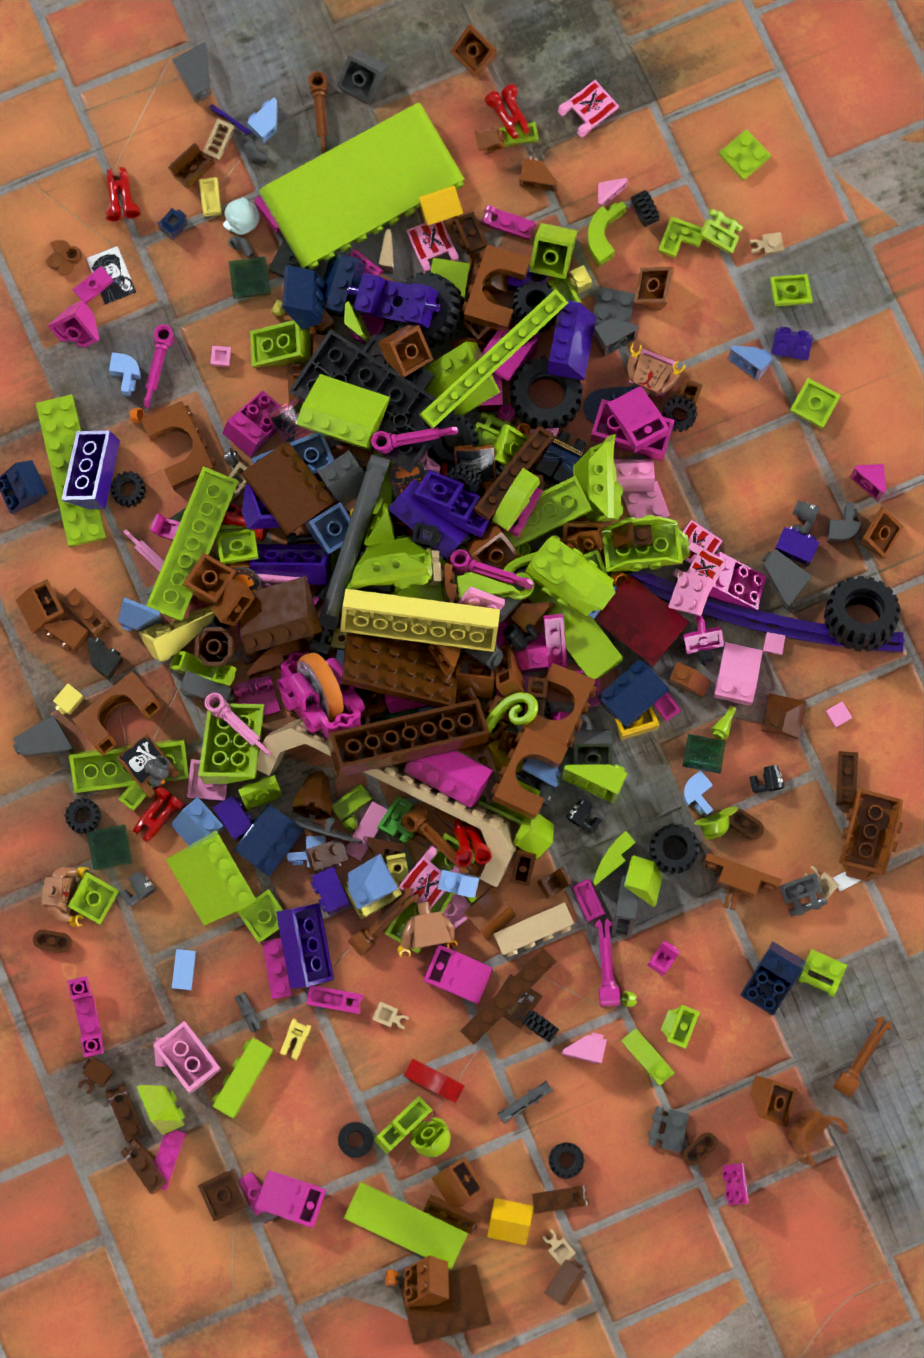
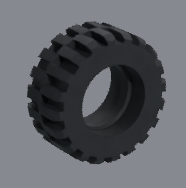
[392,272,465,348]
[510,356,583,429]
[824,576,901,652]

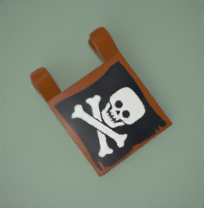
[117,734,179,798]

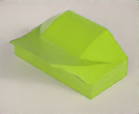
[661,1005,700,1049]

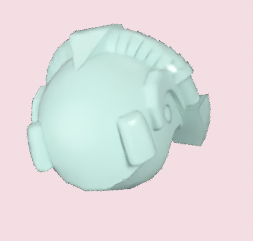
[223,197,259,235]

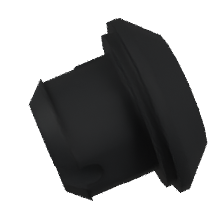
[698,649,714,666]

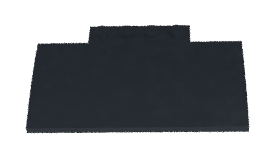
[288,329,455,473]

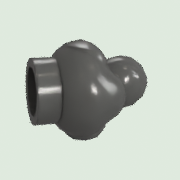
[145,756,170,787]

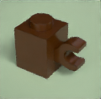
[78,1057,115,1094]

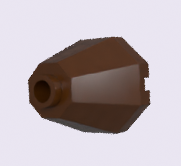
[195,627,235,667]
[293,771,332,820]

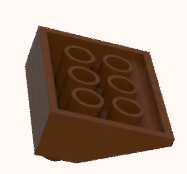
[241,442,334,535]
[240,576,323,654]
[399,1264,492,1345]

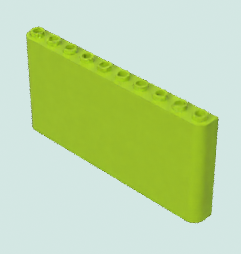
[259,102,465,270]

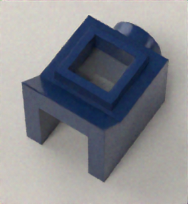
[157,208,188,241]

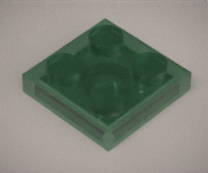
[228,256,271,299]
[682,734,726,774]
[87,824,133,871]

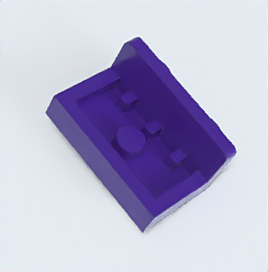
[771,326,813,361]

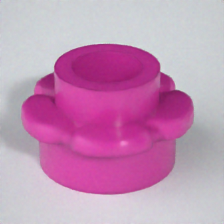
[498,404,516,422]

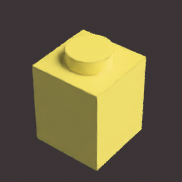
[53,684,85,716]

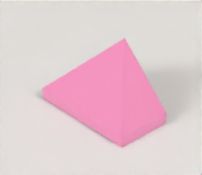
[597,178,628,209]

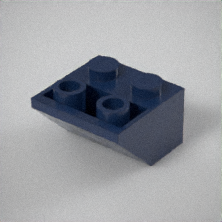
[0,460,48,514]

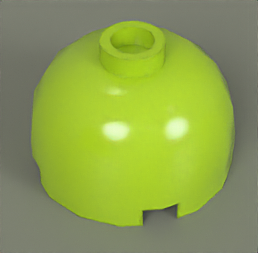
[411,1118,451,1158]

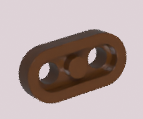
[729,809,764,839]
[33,930,72,953]
[683,1132,717,1166]

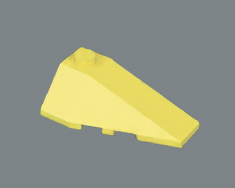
[139,605,216,661]

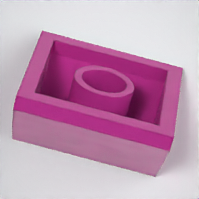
[849,464,886,502]

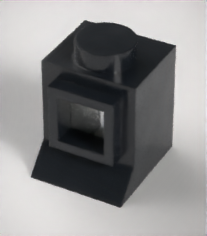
[411,522,442,546]

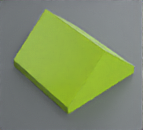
[365,501,395,546]

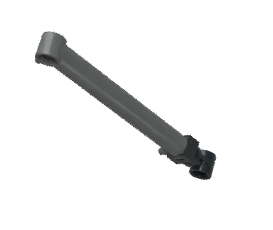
[307,454,390,661]

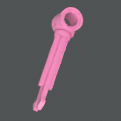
[123,529,164,572]
[205,693,271,757]

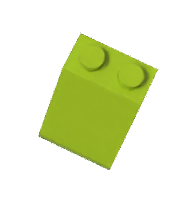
[529,223,578,279]

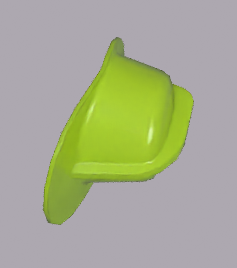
[694,806,738,840]

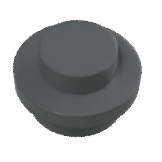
[224,448,240,467]

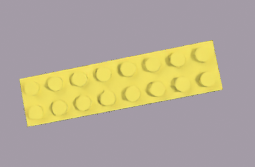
[341,589,500,652]

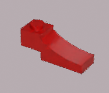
[404,1059,465,1103]

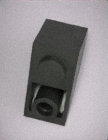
[87,637,123,679]

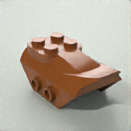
[839,788,903,882]
[786,1109,848,1166]

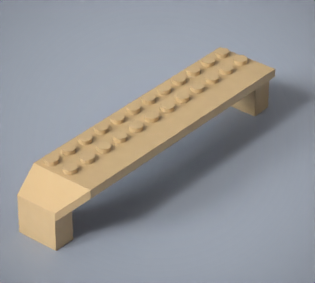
[257,719,517,887]

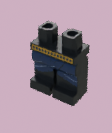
[536,431,586,484]

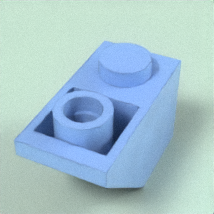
[247,98,278,143]

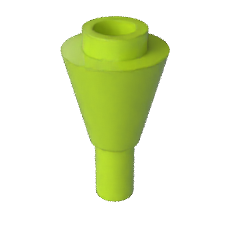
[711,706,737,740]

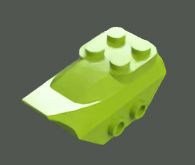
[573,434,623,523]
[602,515,690,572]
[526,536,616,617]
[347,538,433,590]

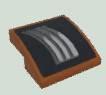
[454,444,496,484]

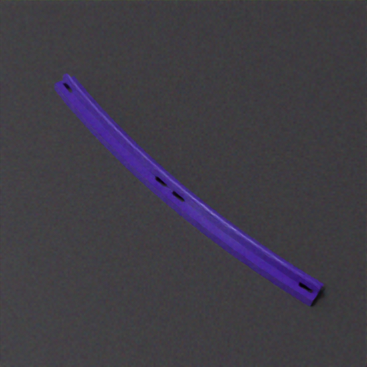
[631,569,905,653]

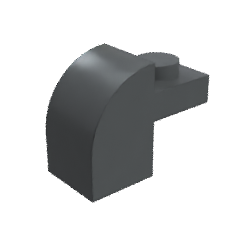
[827,502,861,543]

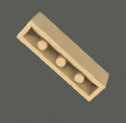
[493,902,574,958]

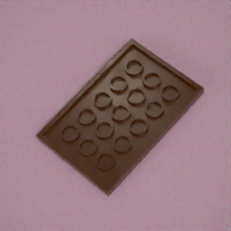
[341,632,459,708]

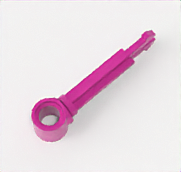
[144,324,175,408]
[371,427,458,455]
[450,549,533,589]
[595,919,620,1007]

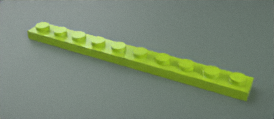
[419,289,568,429]

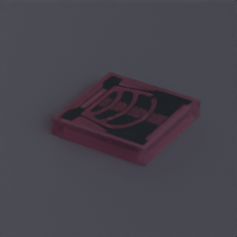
[267,396,312,443]

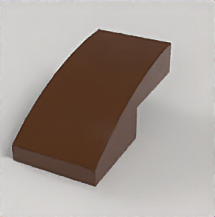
[524,677,548,717]

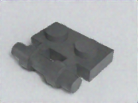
[780,873,828,917]
[648,1106,689,1153]

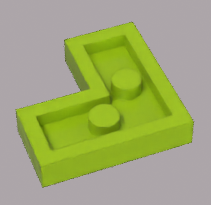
[658,216,702,258]

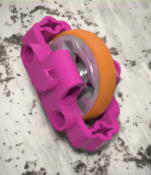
[277,652,365,739]

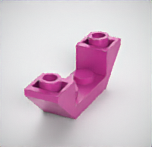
[67,976,104,1058]

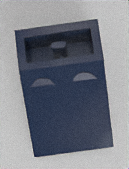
[740,941,806,1016]

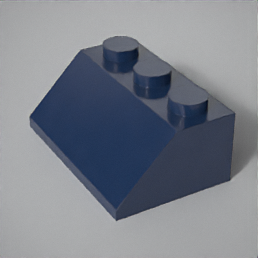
[323,255,365,317]
[282,265,325,330]
[597,659,669,728]
[233,803,304,877]

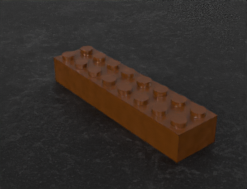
[327,699,490,778]

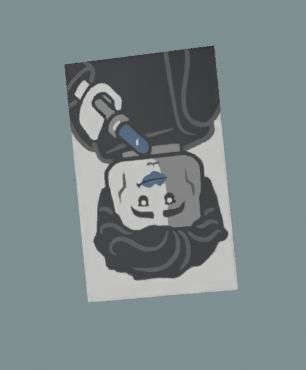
[86,246,136,305]

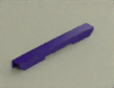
[209,104,251,135]

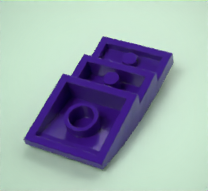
[414,470,495,538]

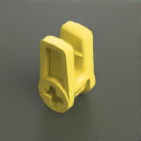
[280,1019,311,1060]

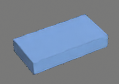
[172,949,196,991]

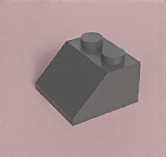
[337,48,389,104]
[593,318,639,357]
[318,450,366,506]
[573,730,613,765]

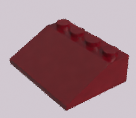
[594,575,690,667]

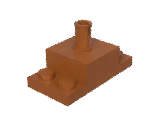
[702,853,782,910]

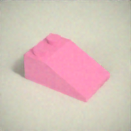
[713,642,763,706]
[153,1021,222,1094]

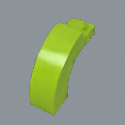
[587,201,627,267]
[169,651,237,686]

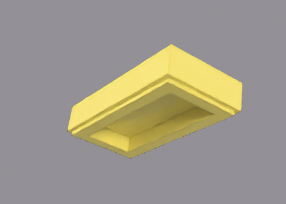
[199,177,222,217]

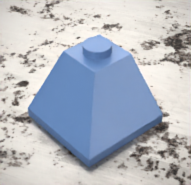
[728,346,773,381]
[118,597,164,633]
[522,758,561,787]
[348,854,399,909]

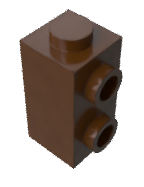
[544,1259,587,1306]

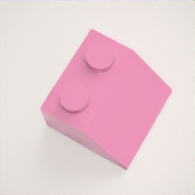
[614,458,655,492]
[562,1033,607,1065]

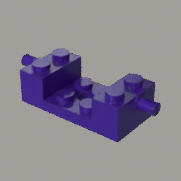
[347,273,440,328]

